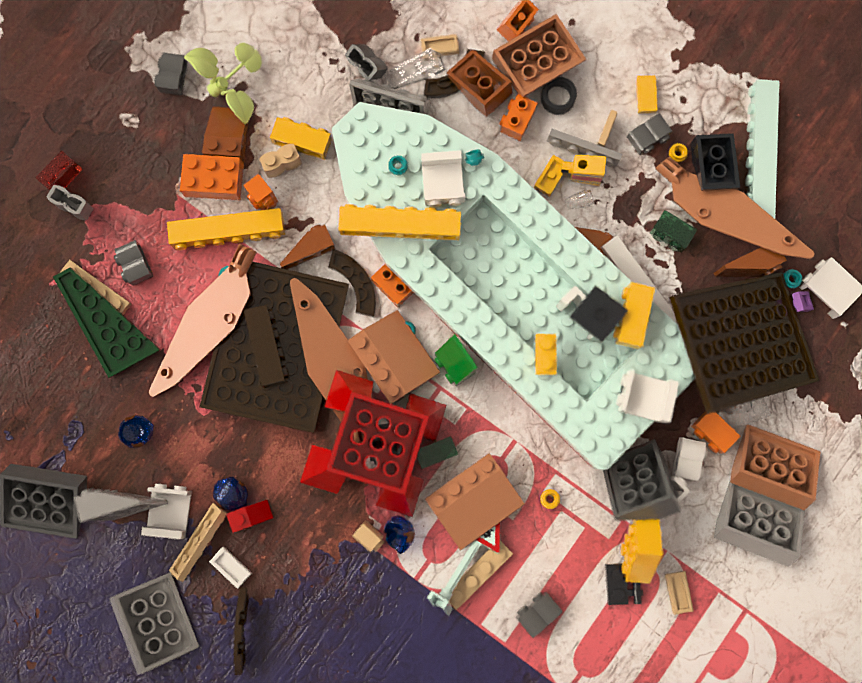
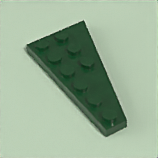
[53,267,161,378]

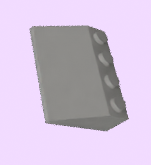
[349,79,430,115]
[714,482,805,567]
[74,489,168,522]
[109,572,199,674]

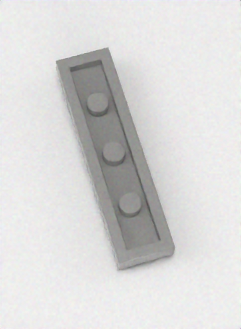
[547,128,622,166]

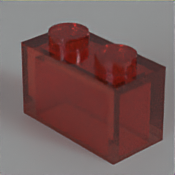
[35,150,83,190]

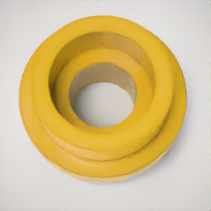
[669,144,688,162]
[540,489,560,509]

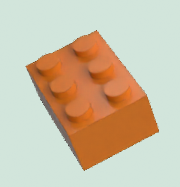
[180,154,244,200]

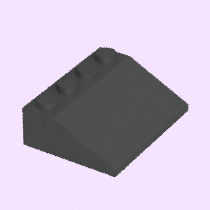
[603,439,681,521]
[0,464,87,539]

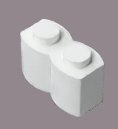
[672,438,708,481]

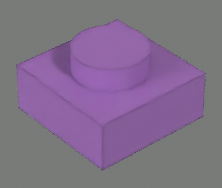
[792,291,814,312]

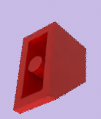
[226,500,274,533]

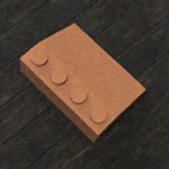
[492,14,586,97]
[347,310,441,405]
[730,424,821,510]
[425,453,525,550]

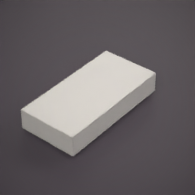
[209,547,252,588]

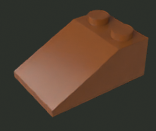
[446,49,513,117]
[202,107,248,163]
[714,247,787,277]

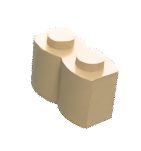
[259,144,302,178]
[352,521,384,552]

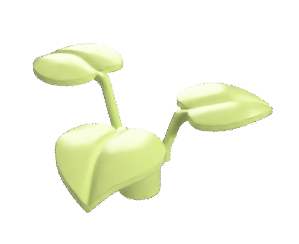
[184,43,262,124]

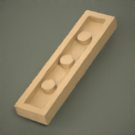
[60,260,131,315]
[169,503,227,582]
[449,541,513,610]

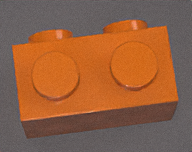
[496,0,539,41]
[499,94,538,141]
[243,174,278,210]
[371,264,414,307]
[691,411,741,454]

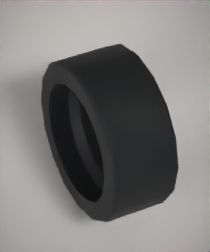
[541,77,577,115]

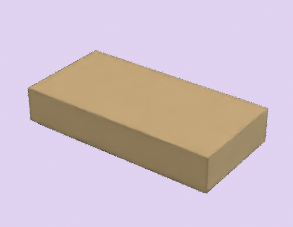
[421,34,459,59]
[597,110,618,147]
[664,571,694,615]

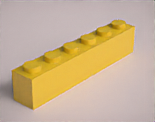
[338,204,461,240]
[167,208,285,250]

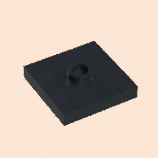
[570,285,628,343]

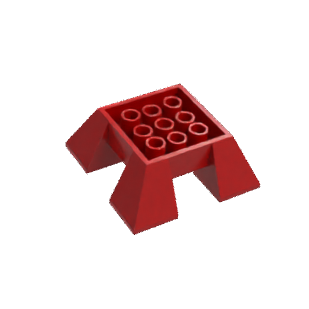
[300,370,447,517]

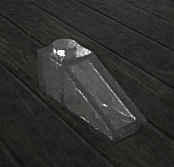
[385,48,446,89]

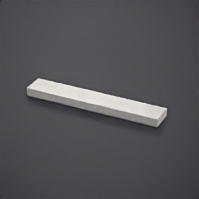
[601,236,678,325]

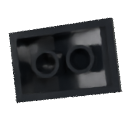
[690,133,740,191]

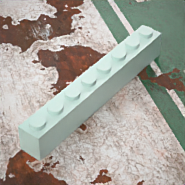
[745,79,779,219]

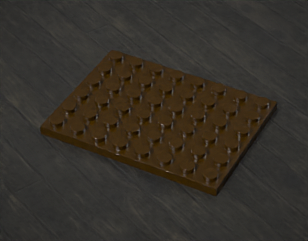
[199,262,349,433]
[669,272,819,414]

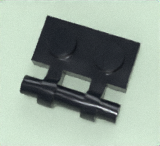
[605,563,643,605]

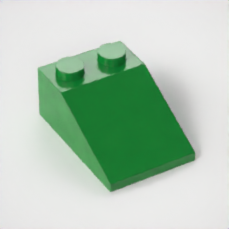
[434,334,478,386]

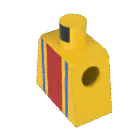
[561,155,606,186]

